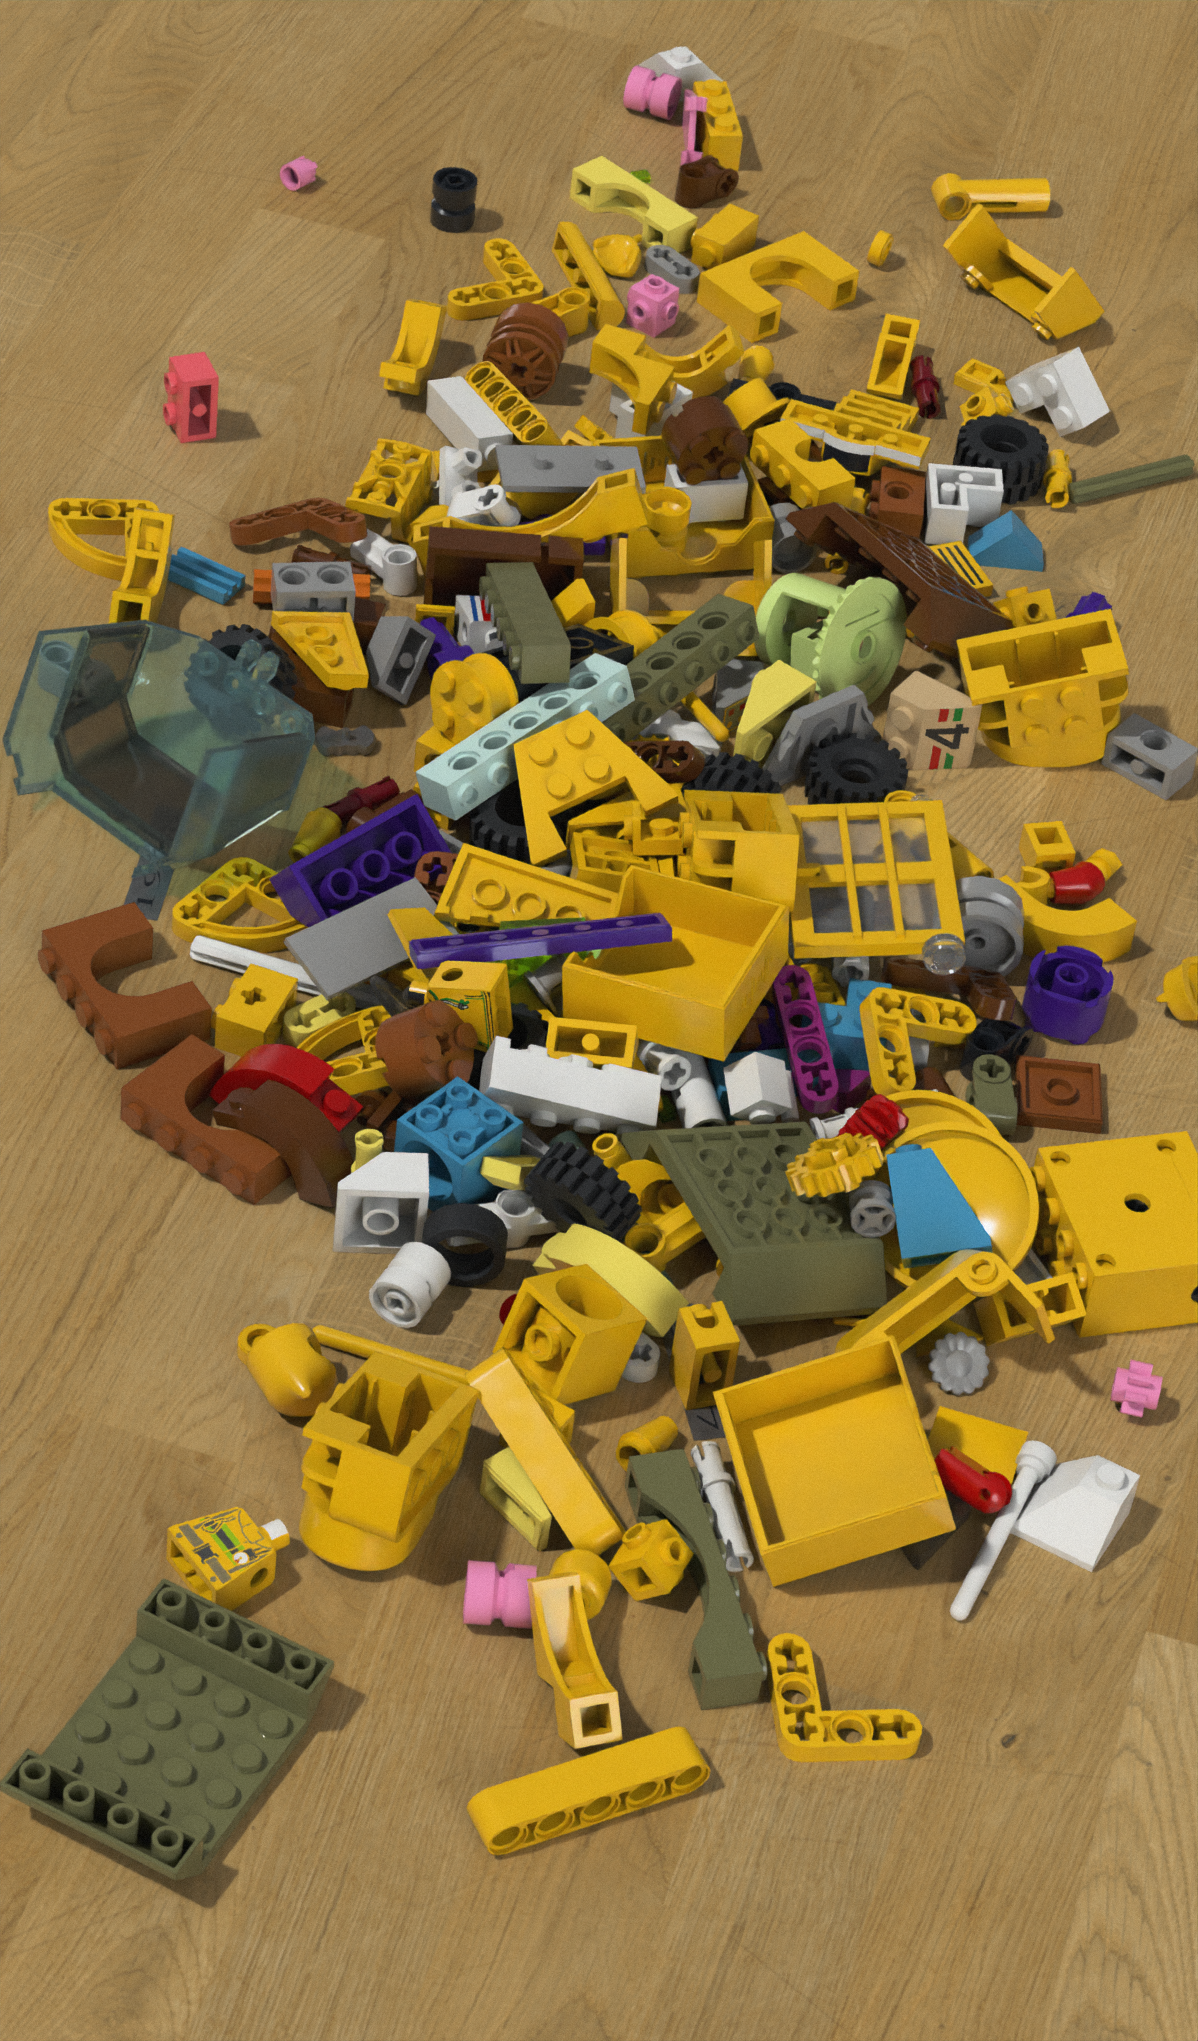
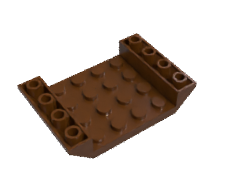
[785,502,1013,663]

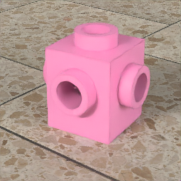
[626,274,679,338]

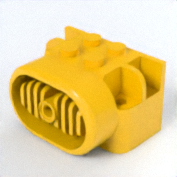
[956,609,1129,767]
[676,790,800,912]
[299,1351,479,1571]

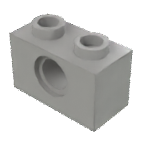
[1102,713,1198,800]

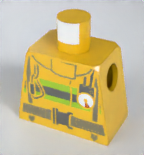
[166,1507,290,1611]

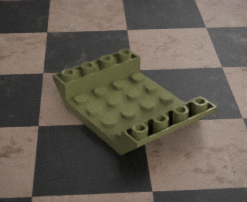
[621,1122,887,1326]
[0,1578,334,1881]

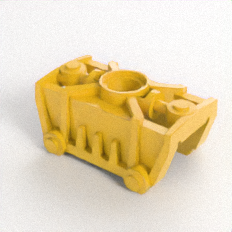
[345,438,434,543]

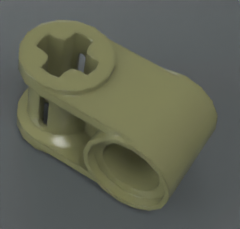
[965,1054,1018,1135]

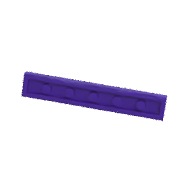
[409,913,672,969]

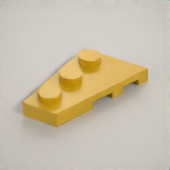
[271,611,369,690]

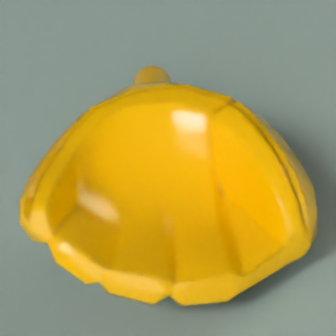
[592,234,643,278]

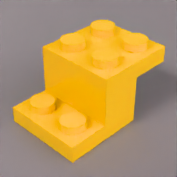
[570,832,659,954]

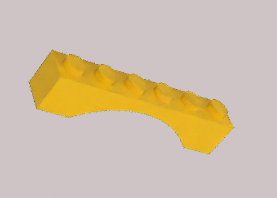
[413,468,648,577]

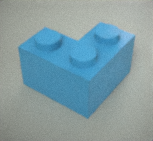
[800,978,892,1071]

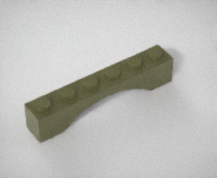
[625,1449,767,1710]

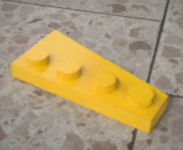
[434,843,618,928]

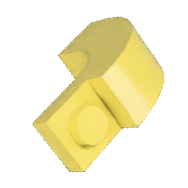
[532,1223,689,1337]

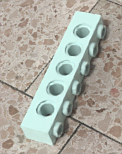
[415,653,635,821]

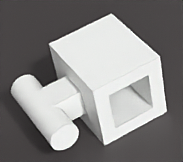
[723,1052,799,1125]

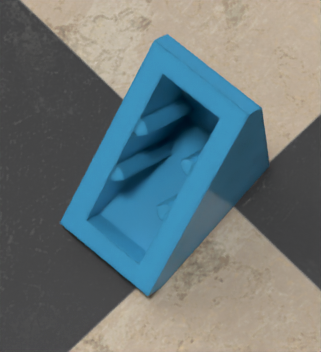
[968,510,1044,572]

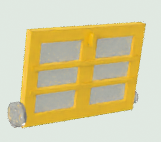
[788,794,966,975]

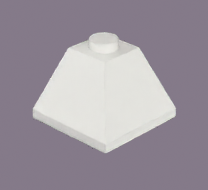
[638,46,723,102]
[1010,1455,1140,1572]

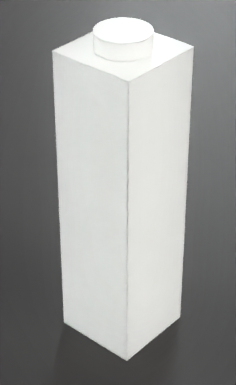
[426,376,513,472]

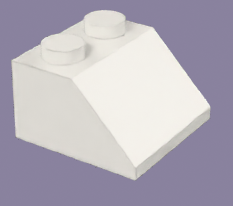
[333,1152,429,1254]

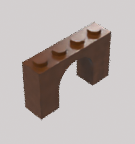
[247,597,386,728]

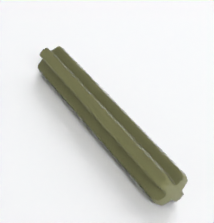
[1068,454,1195,504]

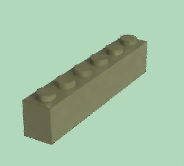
[479,562,571,684]

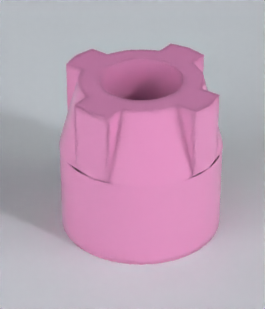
[280,156,317,191]

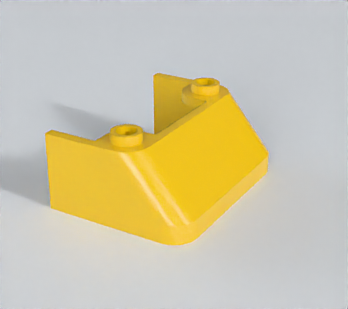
[943,203,1105,340]
[610,538,772,656]
[835,1249,1055,1354]

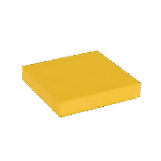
[928,1406,1029,1493]

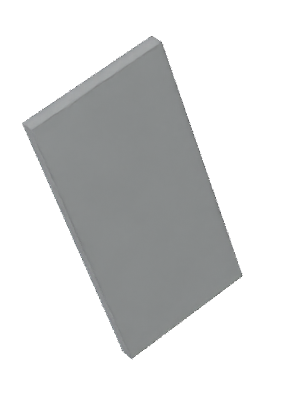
[495,445,646,494]
[284,877,459,1001]

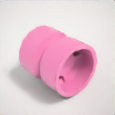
[623,65,682,120]
[463,1560,537,1629]

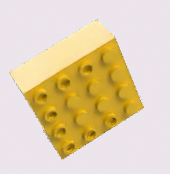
[591,435,775,578]
[562,865,789,1062]
[713,1335,956,1587]

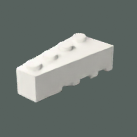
[479,1036,662,1139]

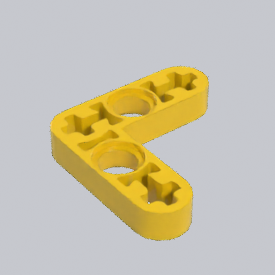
[447,238,544,321]
[859,987,977,1096]
[766,1633,922,1762]

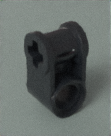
[960,1018,1034,1081]

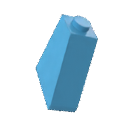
[886,1144,993,1269]

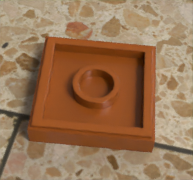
[1014,1055,1103,1134]

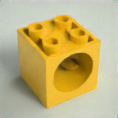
[492,1263,648,1405]

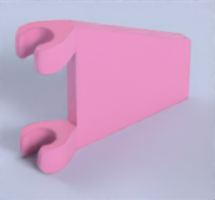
[680,89,707,165]

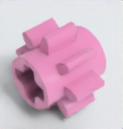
[1110,1360,1163,1418]

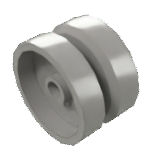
[931,876,1024,976]

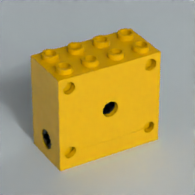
[1029,1131,1198,1338]

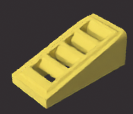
[480,1447,552,1551]

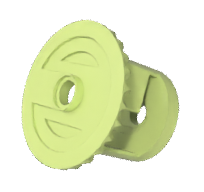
[754,573,907,706]

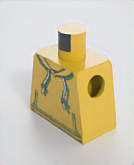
[408,961,513,1052]

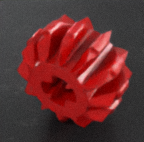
[836,1094,909,1152]

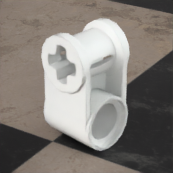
[446,484,520,527]

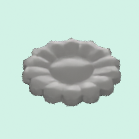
[928,1332,990,1395]

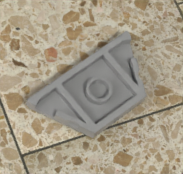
[762,685,882,786]

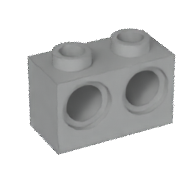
[271,562,356,621]

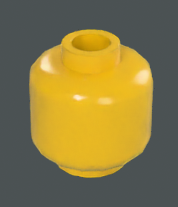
[549,1549,612,1620]

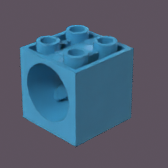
[394,1077,523,1212]

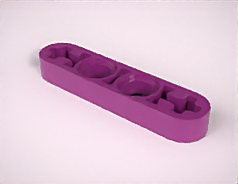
[772,965,839,1114]

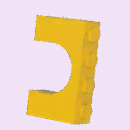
[697,231,860,343]

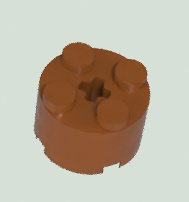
[375,1000,478,1099]

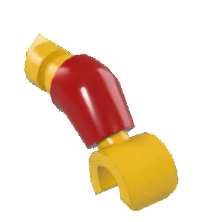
[1017,848,1123,906]

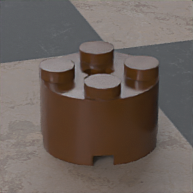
[661,396,748,485]

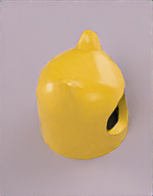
[246,1323,338,1417]

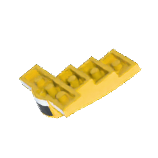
[780,389,931,476]

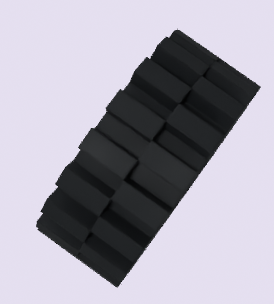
[804,733,908,828]
[524,1141,642,1242]

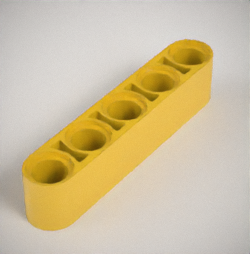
[465,361,565,446]
[465,1347,626,1556]
[466,1726,711,1855]

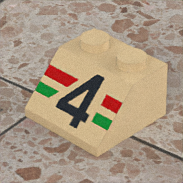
[882,670,983,770]

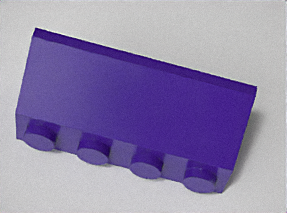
[269,794,452,927]

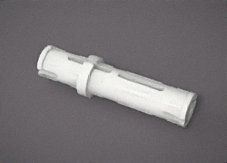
[691,1441,754,1572]

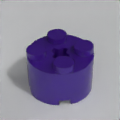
[1022,946,1114,1045]

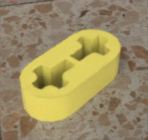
[282,992,356,1047]

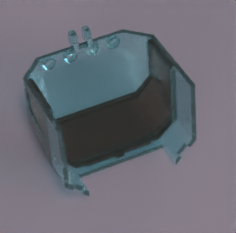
[2,620,315,878]

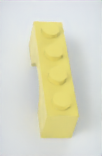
[570,156,698,253]

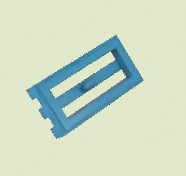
[168,547,246,605]

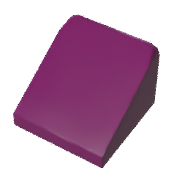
[812,1069,871,1114]

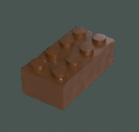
[423,526,584,619]

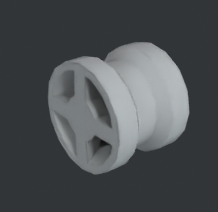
[848,1180,896,1238]

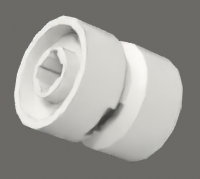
[369,1242,451,1328]

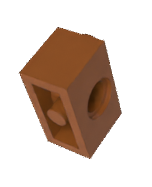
[869,466,926,539]

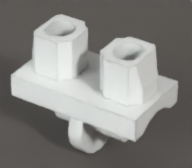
[433,446,482,506]

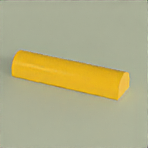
[551,222,625,330]

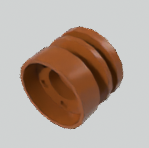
[482,302,568,400]

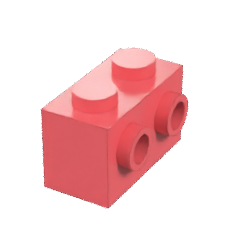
[163,352,219,443]

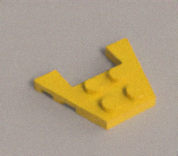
[513,710,678,868]

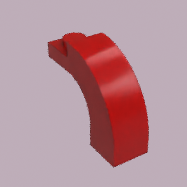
[209,1044,364,1134]

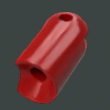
[934,1446,1012,1513]

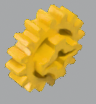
[785,1133,884,1197]

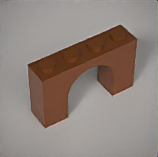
[38,902,212,1070]
[120,1034,292,1205]

